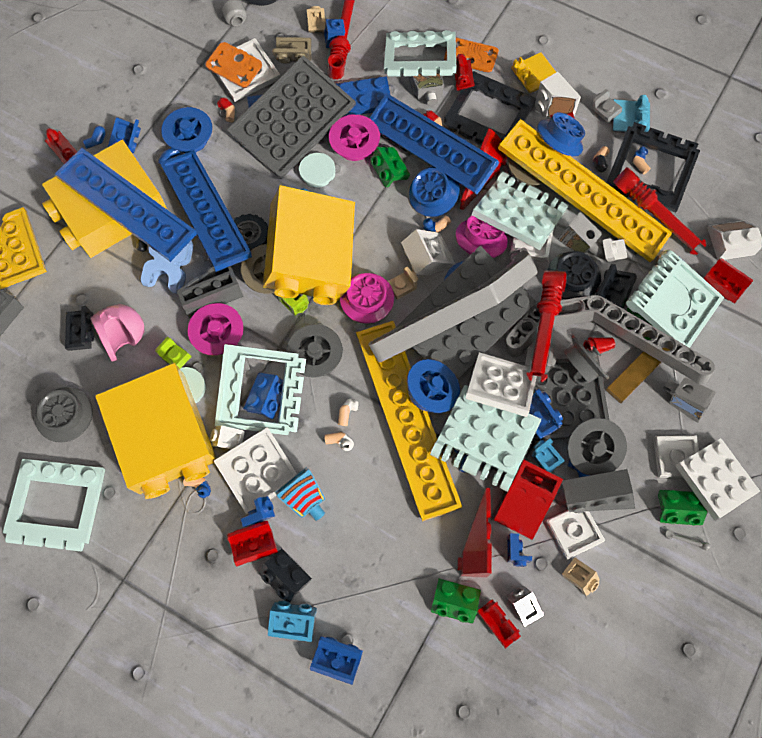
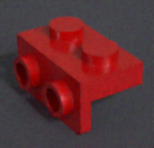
[703,258,753,304]
[227,521,278,567]

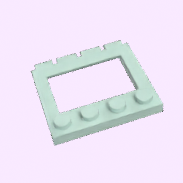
[384,30,456,77]
[215,344,306,435]
[3,459,105,552]

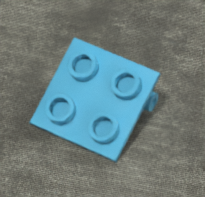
[613,95,650,132]

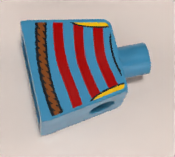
[275,467,325,521]

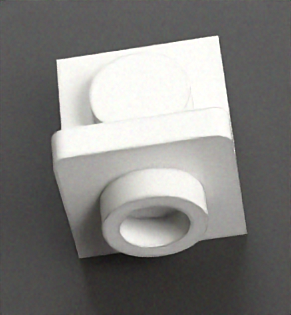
[602,238,627,262]
[210,426,245,450]

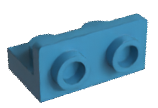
[268,601,317,642]

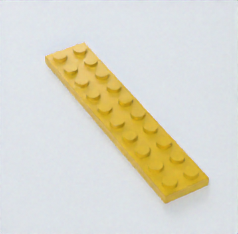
[498,119,672,262]
[356,320,462,522]

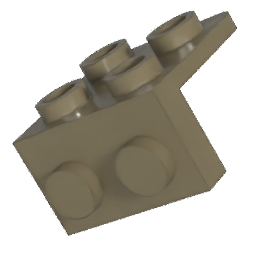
[272,37,312,64]

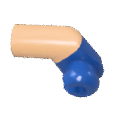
[633,146,651,175]
[423,215,451,233]
[183,478,211,498]

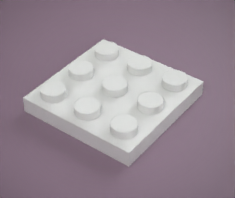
[211,38,281,102]
[465,352,537,417]
[214,427,297,515]
[676,438,760,521]

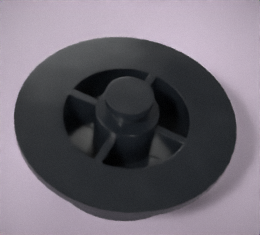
[547,251,601,299]

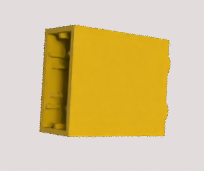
[42,139,168,258]
[263,185,355,305]
[95,363,217,499]

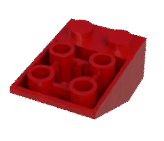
[493,460,563,540]

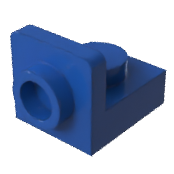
[324,19,345,48]
[241,496,275,527]
[507,533,532,567]

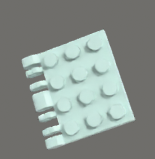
[472,172,569,250]
[626,250,724,348]
[430,385,541,492]

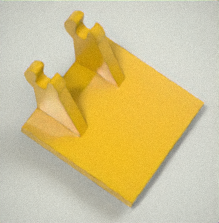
[511,52,556,93]

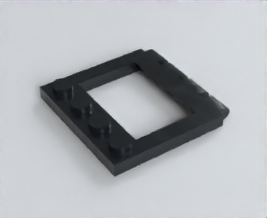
[444,71,536,144]
[606,122,700,213]

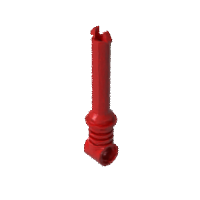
[327,0,355,80]
[613,167,706,255]
[526,270,566,382]

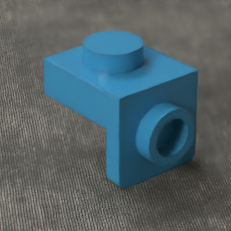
[531,439,565,473]

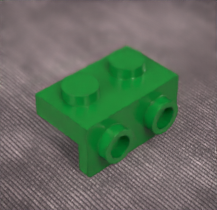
[370,147,411,188]
[658,490,708,526]
[431,578,481,624]

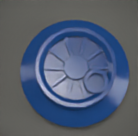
[161,107,213,153]
[537,112,585,157]
[409,167,460,217]
[407,359,460,413]

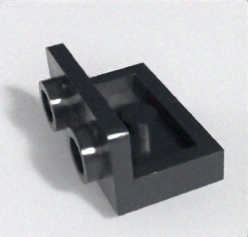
[596,263,637,309]
[65,306,94,351]
[259,548,312,603]

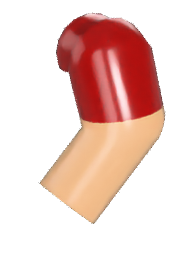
[217,98,235,122]
[423,110,443,127]

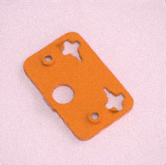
[444,38,499,72]
[206,42,262,88]

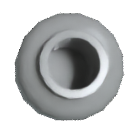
[222,0,247,26]

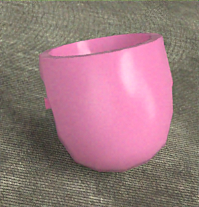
[90,304,145,362]

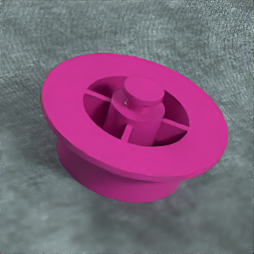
[329,115,380,161]
[455,216,508,258]
[340,273,394,324]
[188,303,243,355]

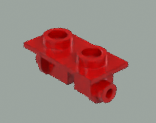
[455,54,474,90]
[44,128,77,164]
[477,599,521,649]

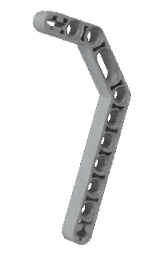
[368,247,538,362]
[506,295,715,384]

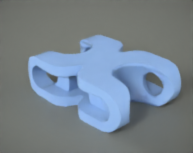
[141,240,193,294]

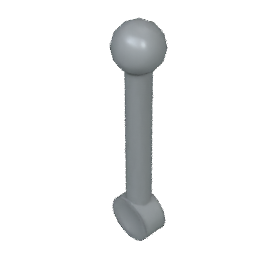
[664,530,710,551]

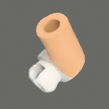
[338,399,359,426]
[325,432,354,451]

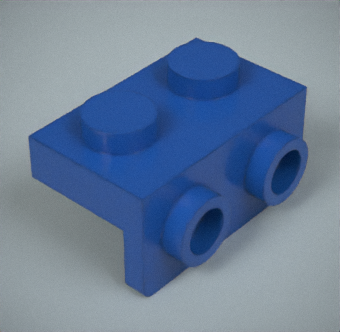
[107,117,141,153]
[243,373,283,419]
[529,389,563,440]
[310,636,363,685]

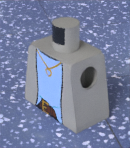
[662,378,716,423]

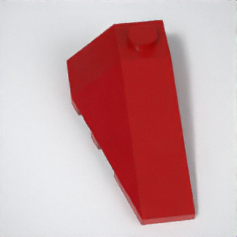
[460,129,508,210]
[457,488,492,578]

